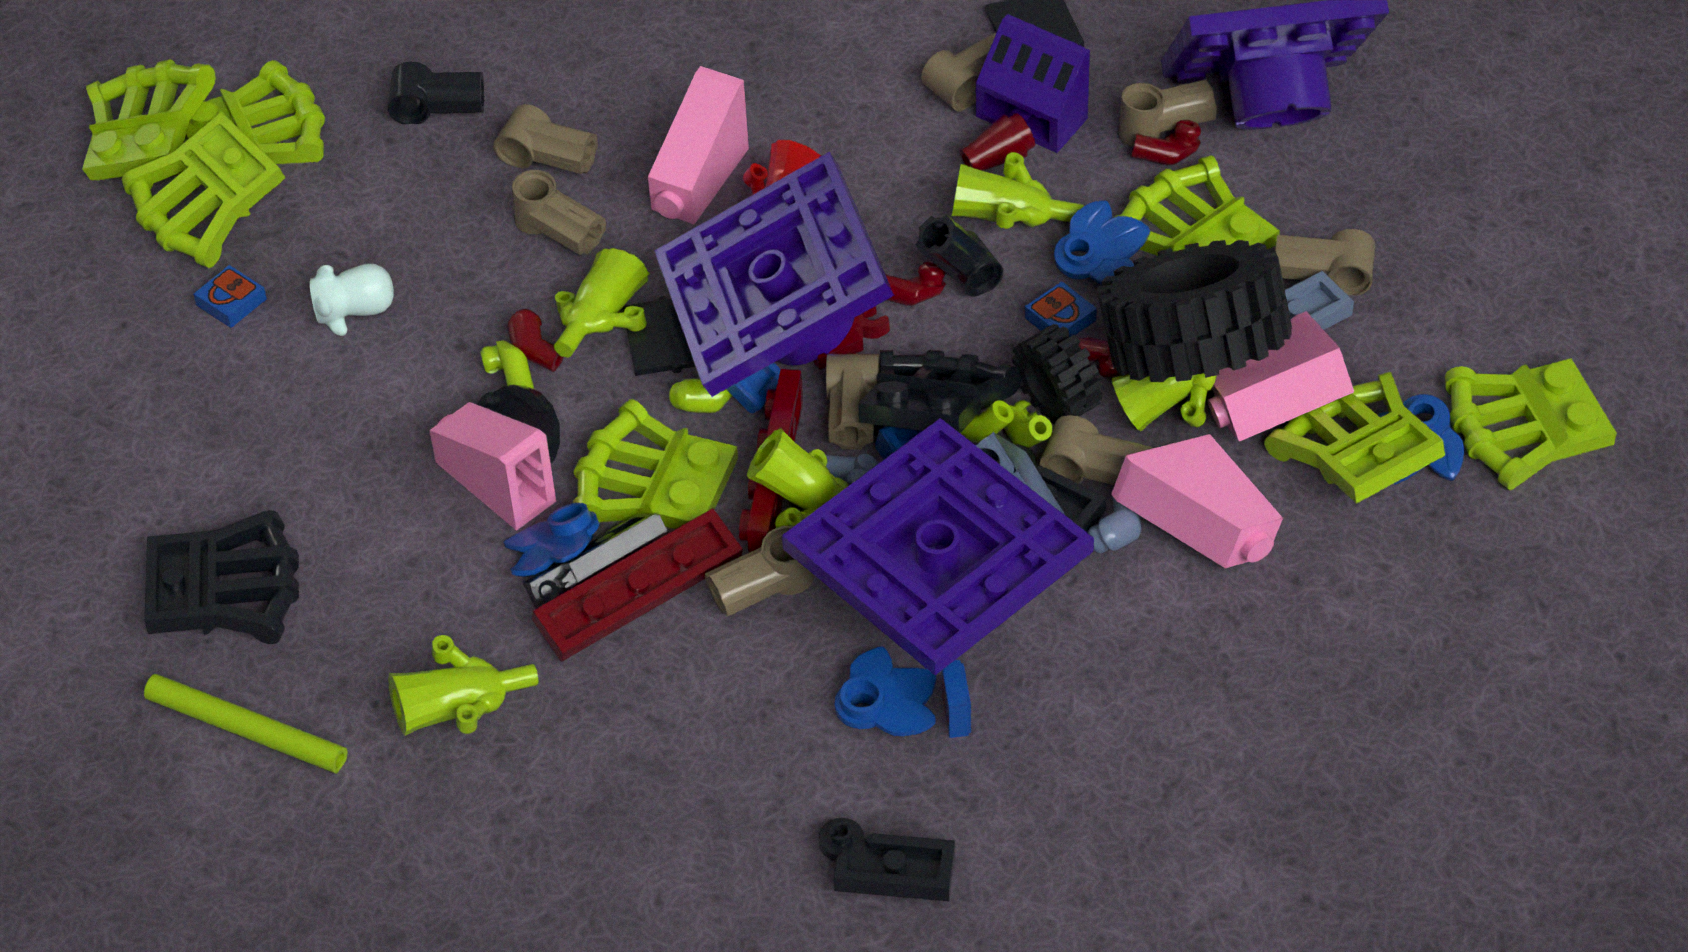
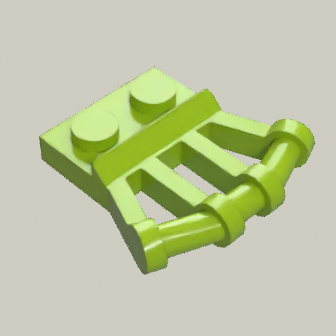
[82,59,216,181]
[185,60,325,164]
[121,112,285,268]
[1113,155,1280,256]
[1445,358,1617,490]
[1264,372,1445,504]
[573,399,738,529]

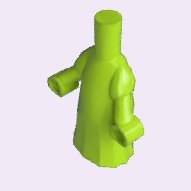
[952,152,1084,229]
[554,248,649,358]
[1112,373,1217,431]
[747,428,848,528]
[388,635,539,736]

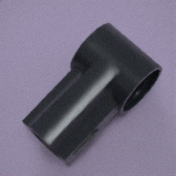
[388,61,485,124]
[915,215,1003,297]

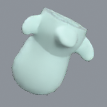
[310,264,394,336]

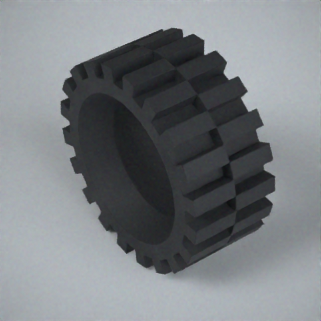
[1097,240,1292,382]

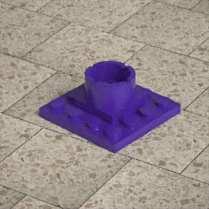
[1161,0,1389,130]
[654,152,894,397]
[782,418,1094,675]

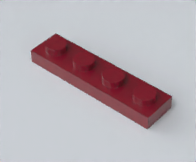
[739,369,803,553]
[532,508,743,662]

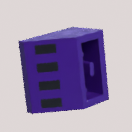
[976,14,1090,153]

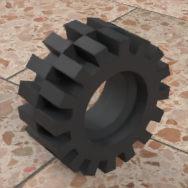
[1012,324,1103,425]

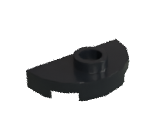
[476,385,560,463]

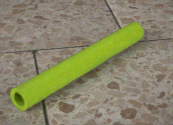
[144,674,348,774]

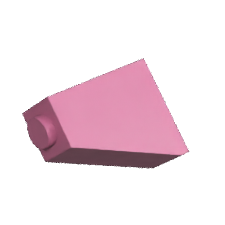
[648,66,749,224]
[1207,311,1354,442]
[429,402,556,531]
[1111,434,1283,568]

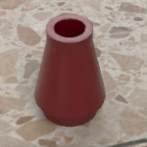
[959,113,1035,171]

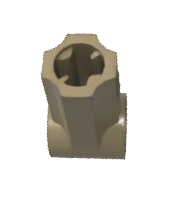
[921,32,996,112]
[1117,80,1217,147]
[493,104,598,174]
[512,170,606,255]
[1276,229,1375,296]
[826,354,880,450]
[1039,415,1152,485]
[705,526,814,617]

